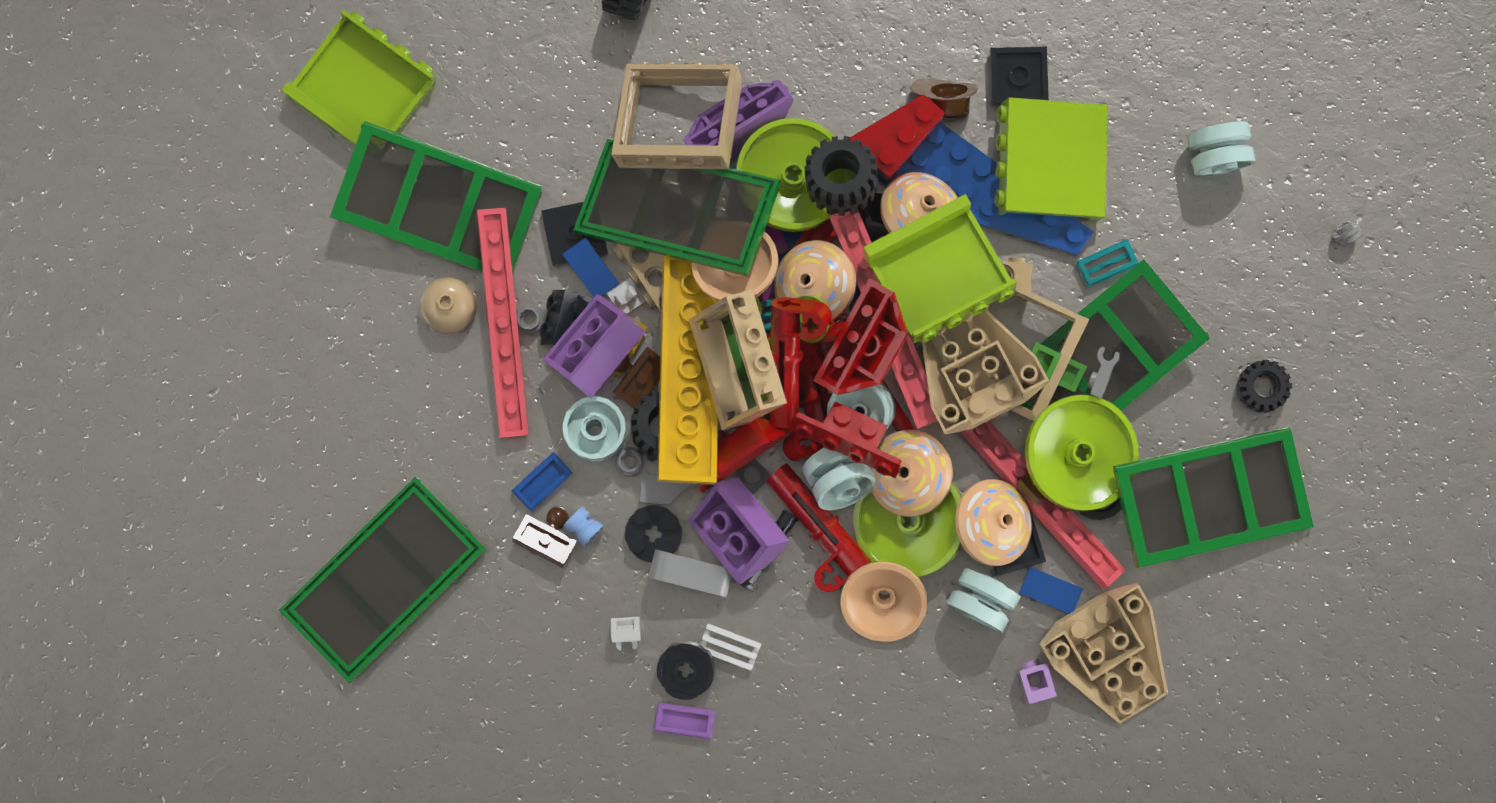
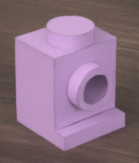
[1017,659,1057,704]

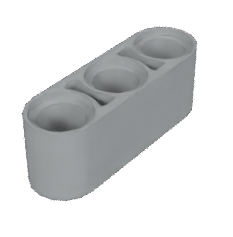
[648,549,732,597]

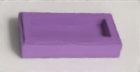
[654,702,715,739]

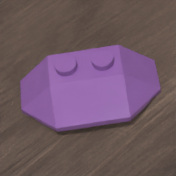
[683,80,794,162]

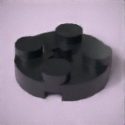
[625,505,682,563]
[656,641,715,700]

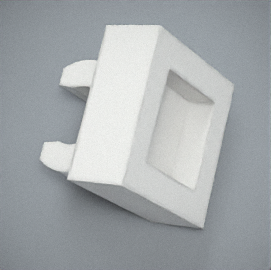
[607,278,646,315]
[611,617,641,651]

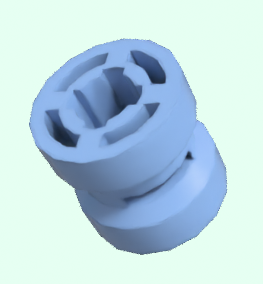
[563,507,603,547]

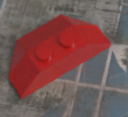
[813,278,909,395]
[698,415,795,493]

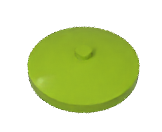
[736,118,851,232]
[1025,395,1139,511]
[853,467,962,577]

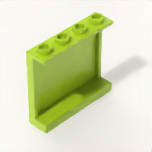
[281,9,436,161]
[995,98,1108,221]
[863,194,1017,343]

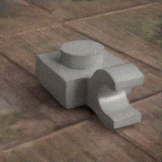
[1087,347,1120,398]

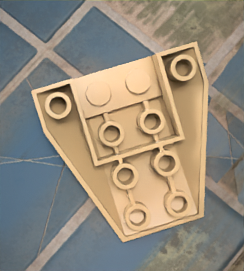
[922,310,1049,434]
[1039,583,1168,724]

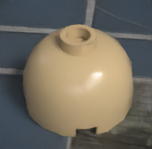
[420,277,477,335]

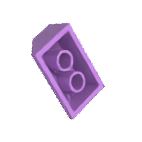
[543,294,646,398]
[688,477,790,584]

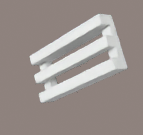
[700,624,761,671]

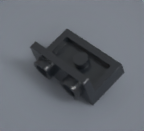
[540,290,593,346]

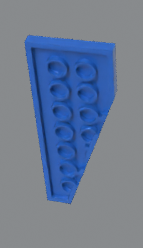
[877,101,1094,256]

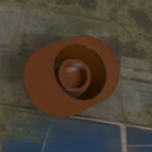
[910,78,978,118]

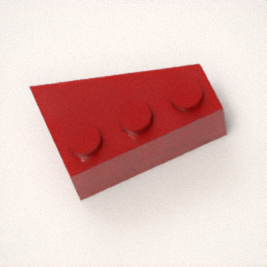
[850,94,945,183]

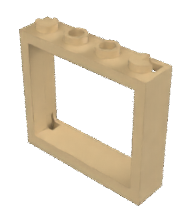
[611,62,743,170]
[988,285,1089,421]
[689,290,787,430]

